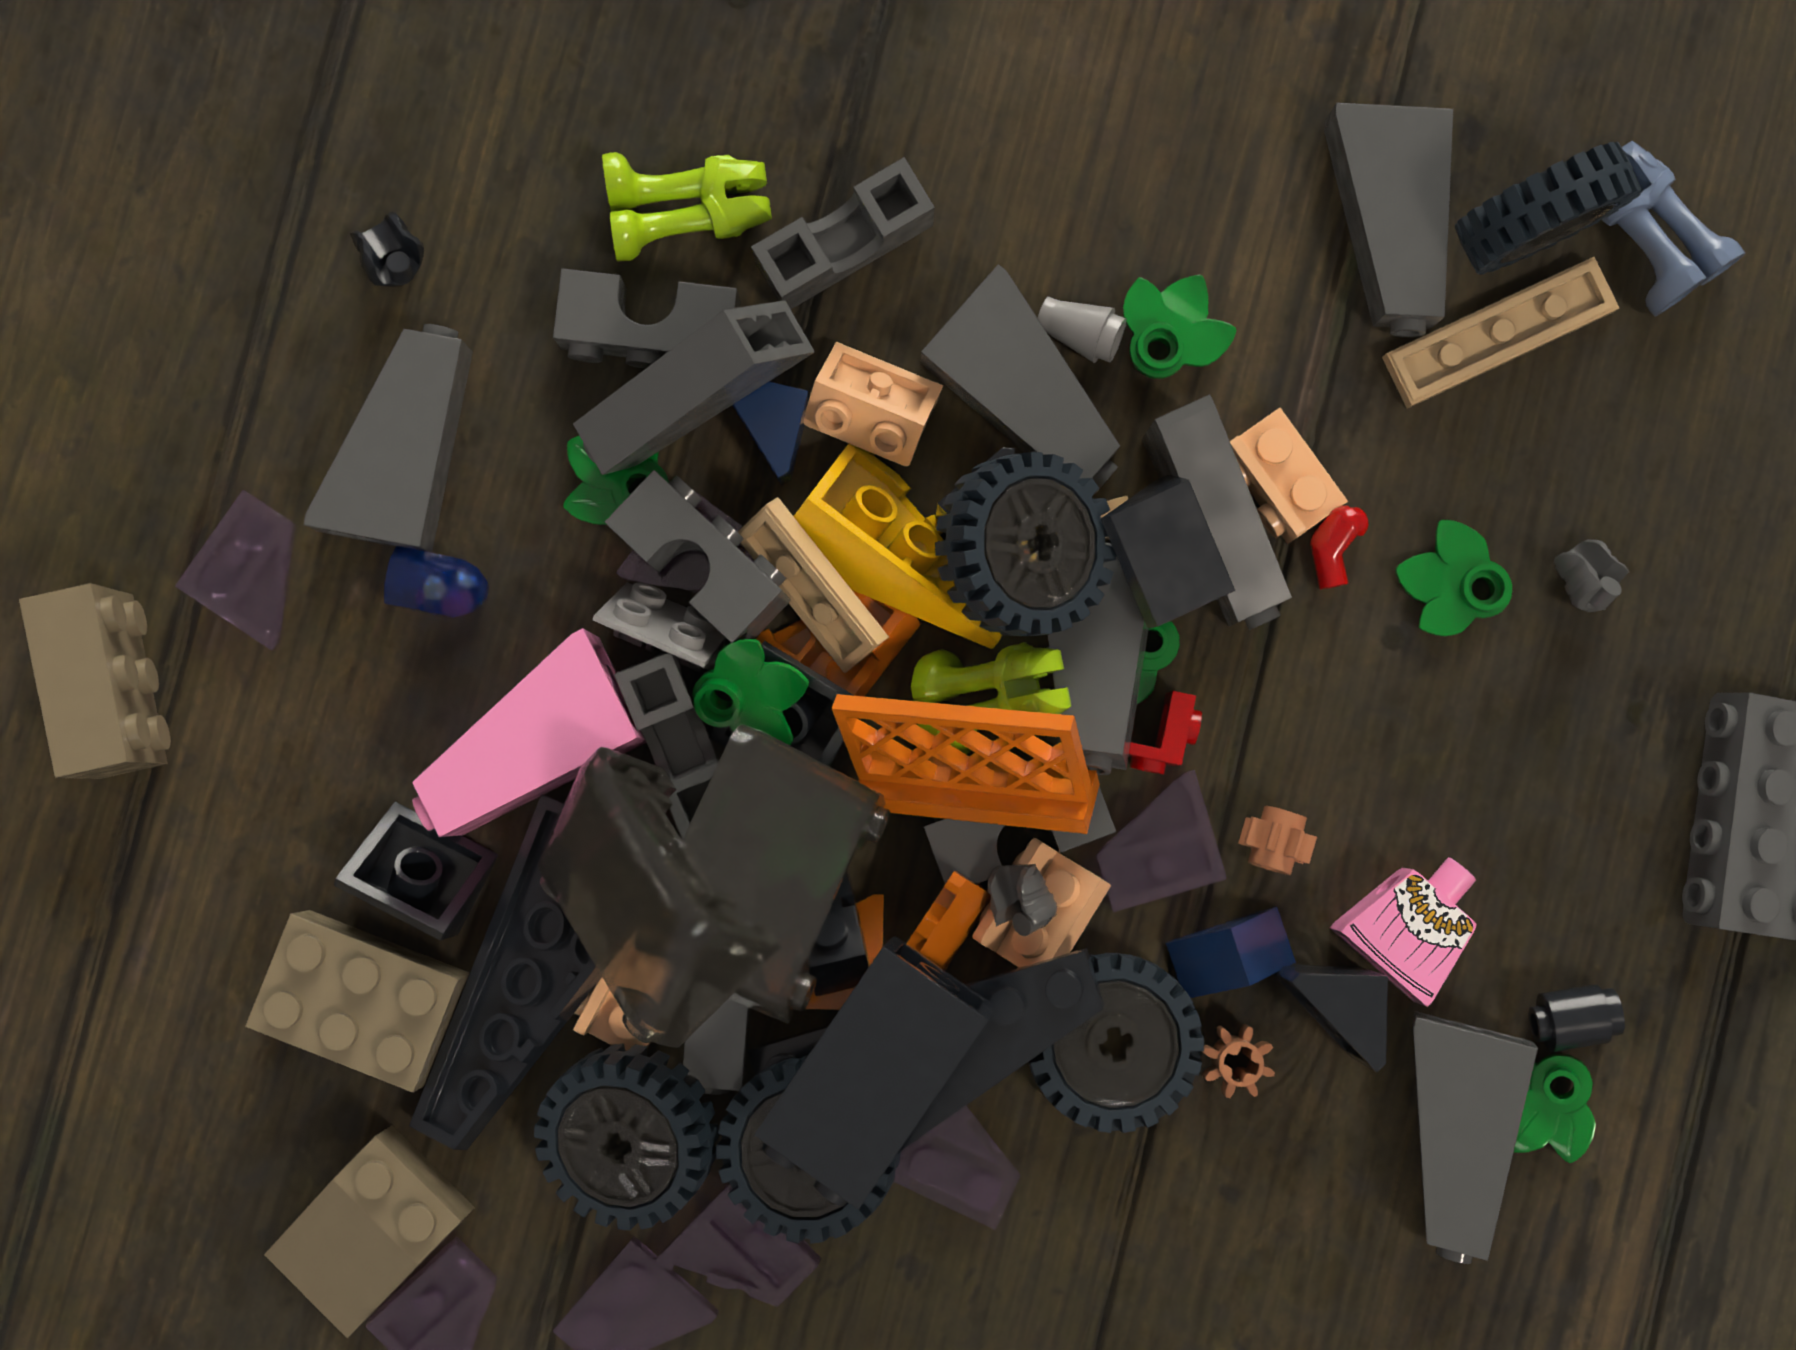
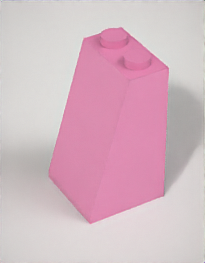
[412,629,647,837]

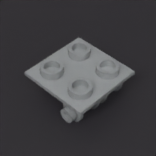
[593,582,726,673]

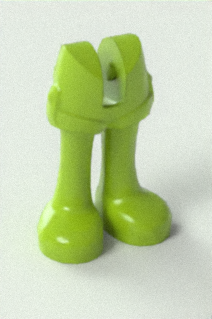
[602,152,772,262]
[911,642,1072,754]

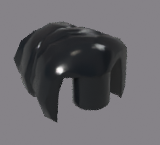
[350,211,424,287]

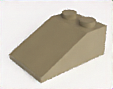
[264,1125,475,1338]

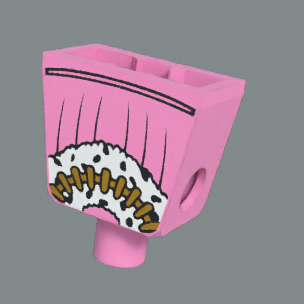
[1330,857,1477,1007]

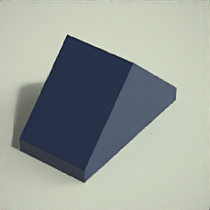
[732,381,810,486]
[1165,906,1296,998]

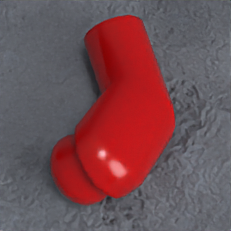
[1310,505,1369,590]

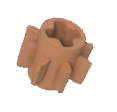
[1238,806,1317,875]
[1202,1024,1275,1099]

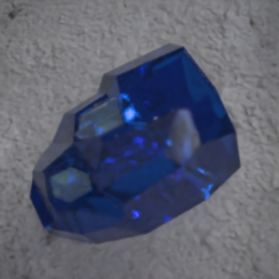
[384,546,489,618]

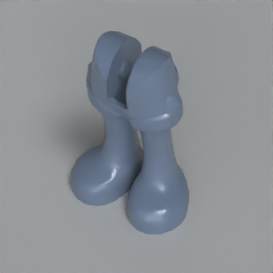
[1602,141,1746,317]

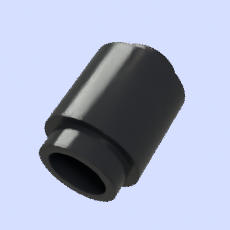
[1528,984,1625,1052]

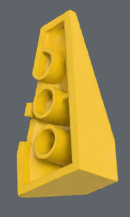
[793,444,1002,649]

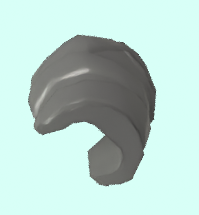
[1553,539,1629,612]
[988,864,1057,936]

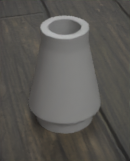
[1038,297,1126,363]

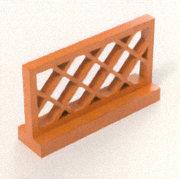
[832,694,1100,834]

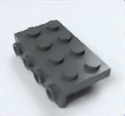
[1682,693,1796,940]

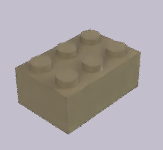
[19,583,171,779]
[245,910,470,1093]

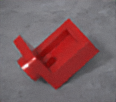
[1129,691,1202,775]

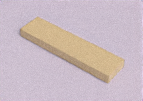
[1382,257,1619,409]

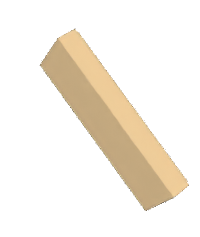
[738,497,889,673]

